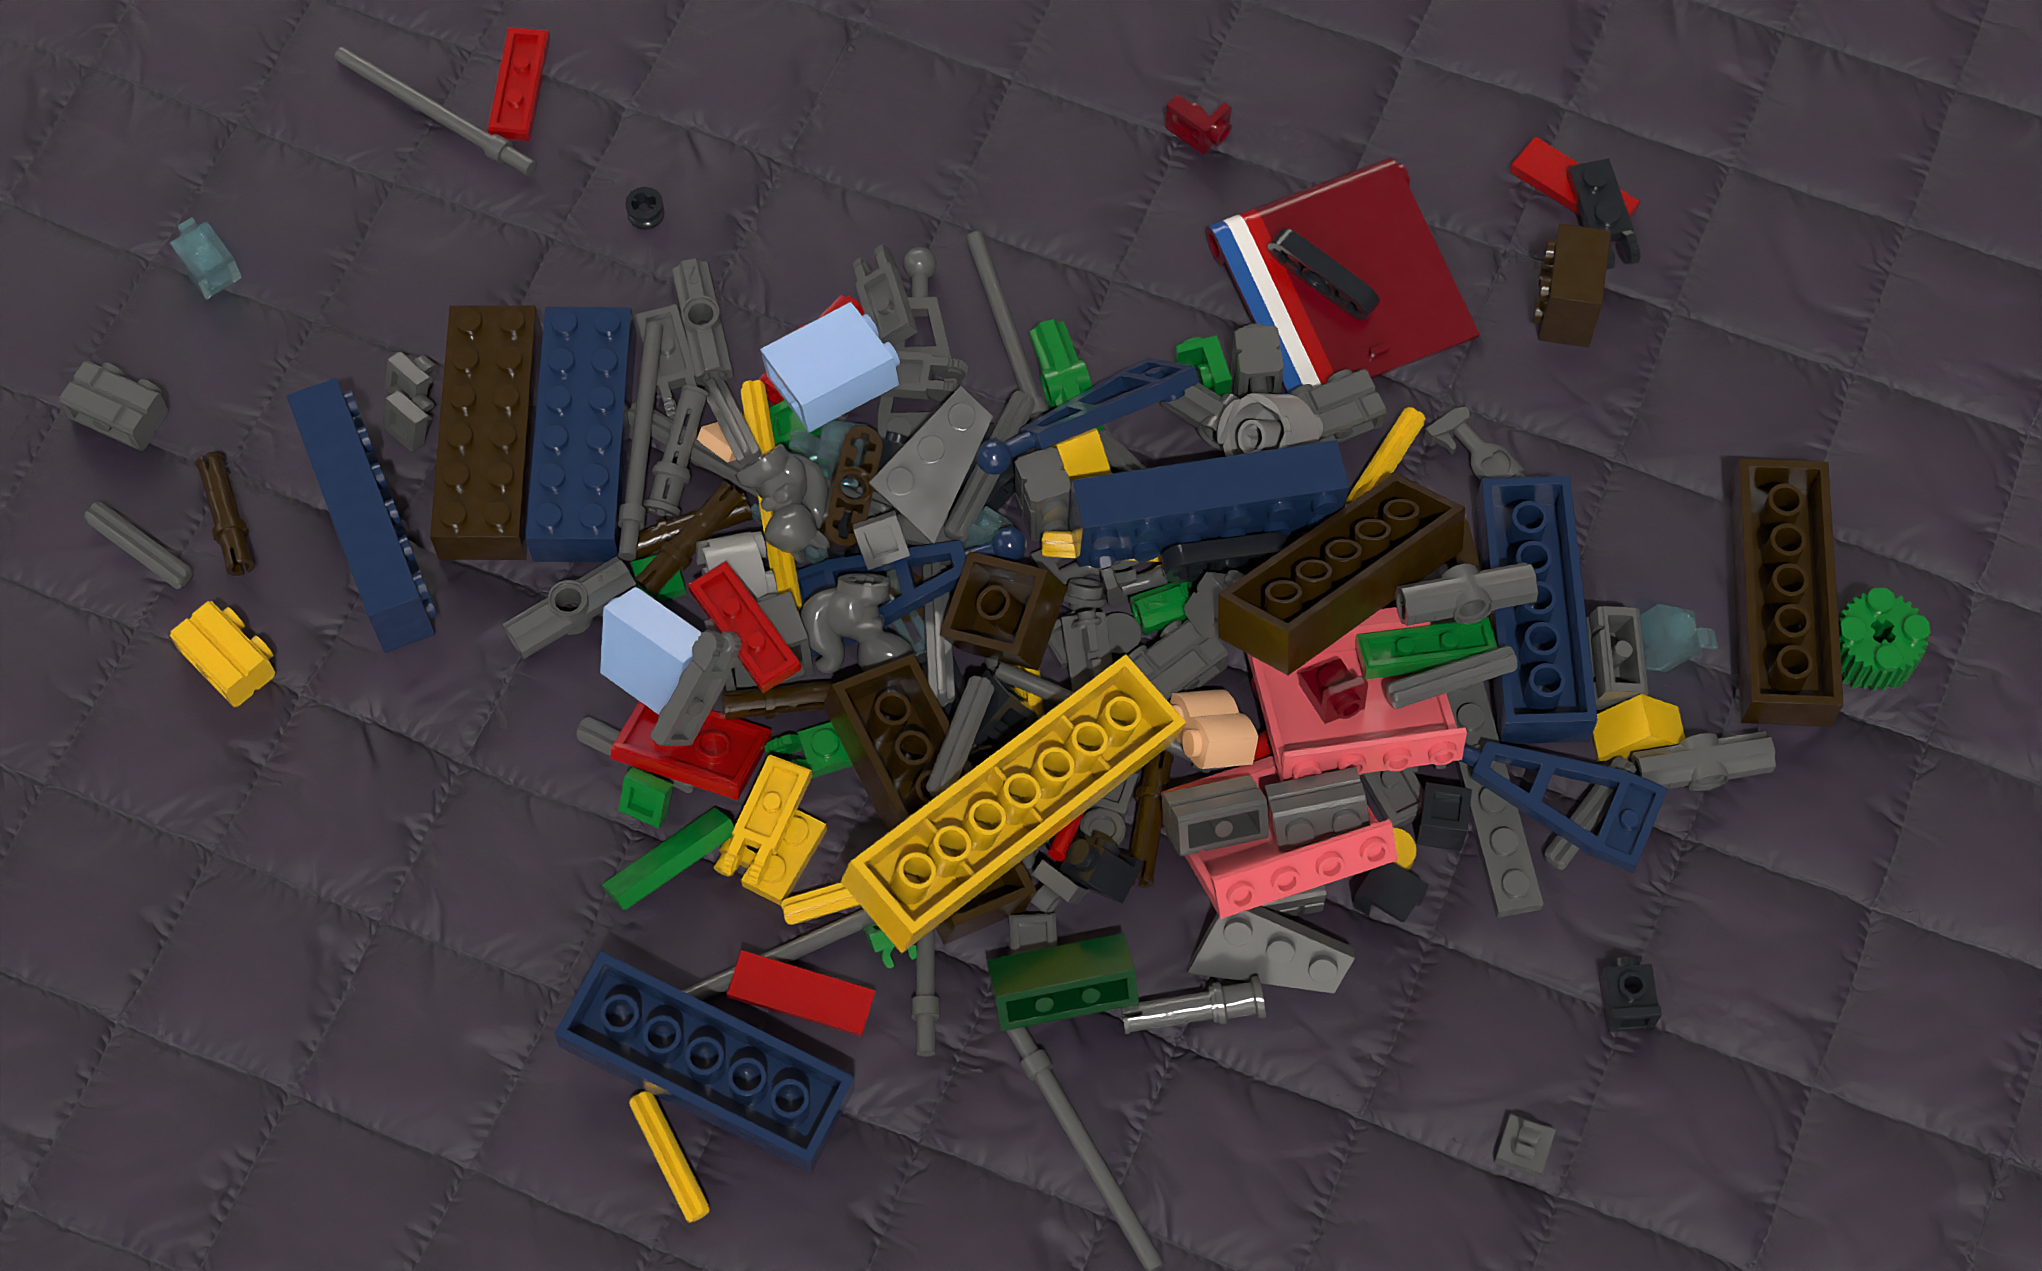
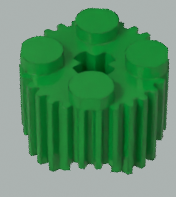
[1838,588,1930,691]

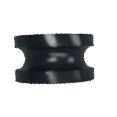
[625,187,665,230]

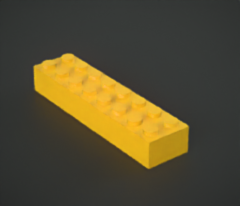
[841,654,1186,953]

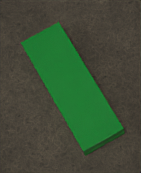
[1355,618,1498,679]
[602,807,734,910]

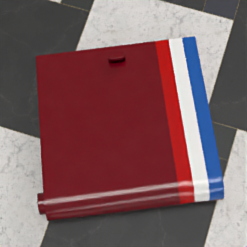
[1205,157,1480,394]

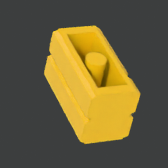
[170,601,275,707]

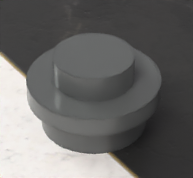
[1064,578,1107,612]

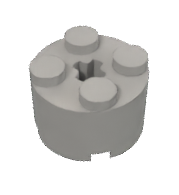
[1217,393,1323,457]
[696,531,777,601]

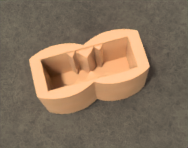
[1170,689,1258,769]

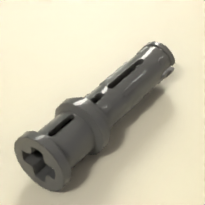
[642,385,709,519]
[1121,976,1266,1034]

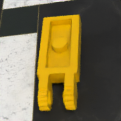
[721,754,812,886]

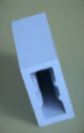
[760,302,900,433]
[600,587,701,715]

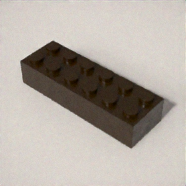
[430,305,543,560]
[1730,458,1844,727]
[1218,473,1465,676]
[823,654,1037,945]

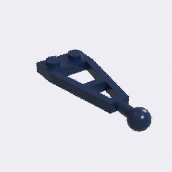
[976,358,1199,475]
[797,527,1027,658]
[1458,741,1668,873]

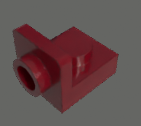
[1165,94,1232,155]
[1299,658,1368,724]

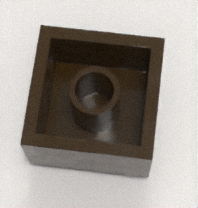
[1533,223,1611,348]
[939,551,1068,671]

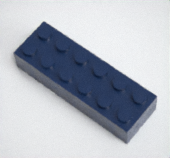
[525,307,637,562]
[286,378,437,653]
[1068,440,1349,568]
[1475,476,1598,744]
[554,951,855,1173]

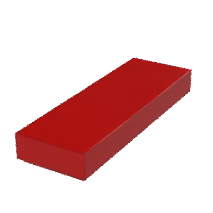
[487,27,550,141]
[1510,136,1640,218]
[688,561,802,693]
[727,950,875,1037]

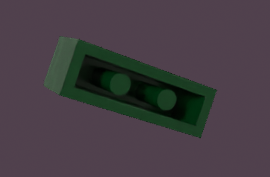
[987,933,1139,1031]

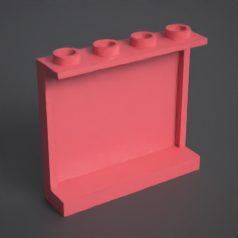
[1247,607,1467,782]
[1161,755,1398,919]

